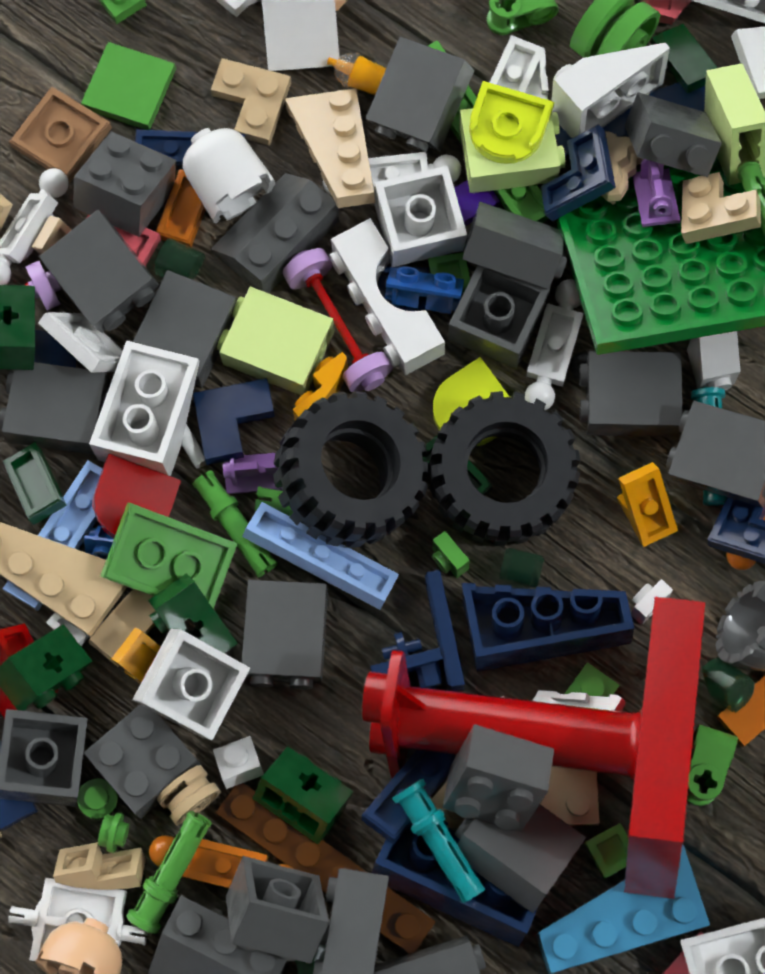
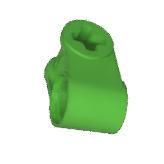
[486,0,559,35]
[687,724,738,806]

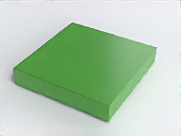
[81,42,176,130]

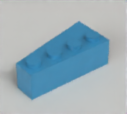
[536,845,710,974]

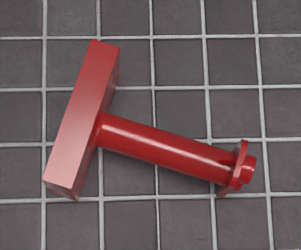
[362,597,705,899]

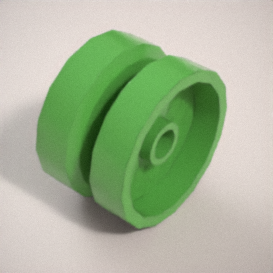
[570,0,661,58]

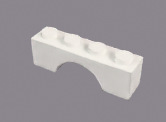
[329,218,445,376]

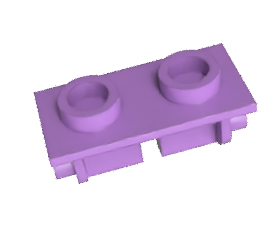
[632,159,680,227]
[223,453,283,494]

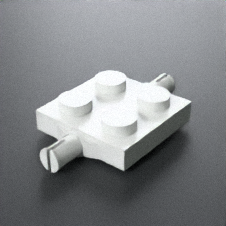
[8,878,148,961]

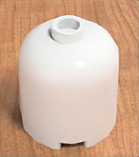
[182,128,275,223]

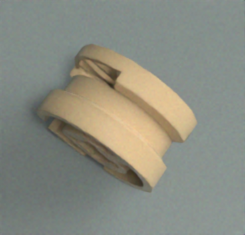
[157,765,221,826]

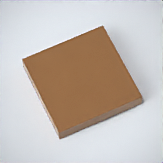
[9,87,112,183]

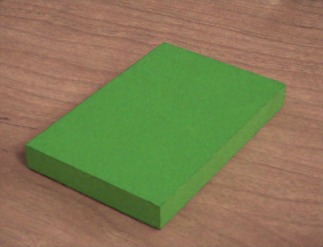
[100,503,238,609]

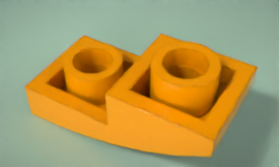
[292,352,348,421]

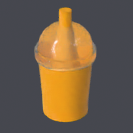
[327,52,386,95]

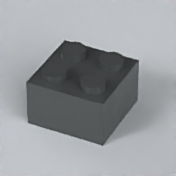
[73,131,177,237]
[448,265,550,369]
[84,705,202,819]
[0,709,87,807]
[442,724,554,832]
[226,856,329,964]

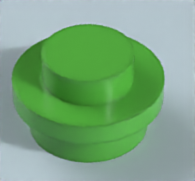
[77,778,118,819]
[98,812,129,853]

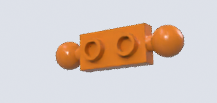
[149,835,294,889]

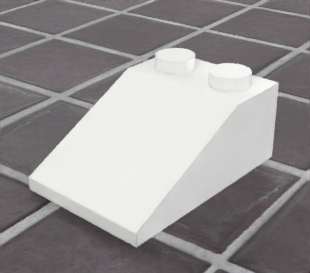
[551,43,670,138]
[89,341,200,476]
[680,918,765,974]

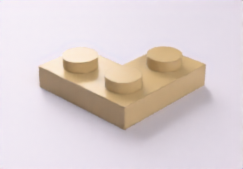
[211,58,291,146]
[681,172,761,244]

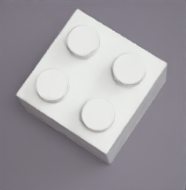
[374,166,467,267]
[132,629,250,740]

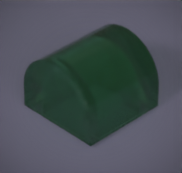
[154,238,205,280]
[499,548,544,588]
[701,657,754,713]

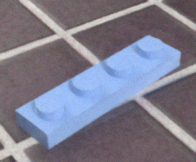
[3,460,102,611]
[242,502,399,610]

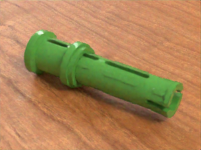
[126,811,212,934]

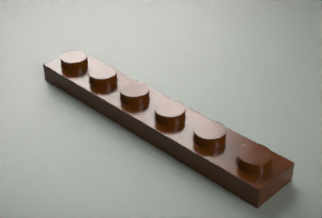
[216,783,436,954]

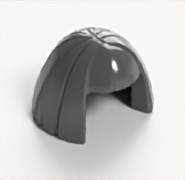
[715,581,765,671]

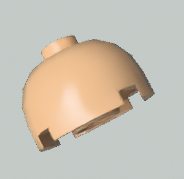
[35,918,122,974]

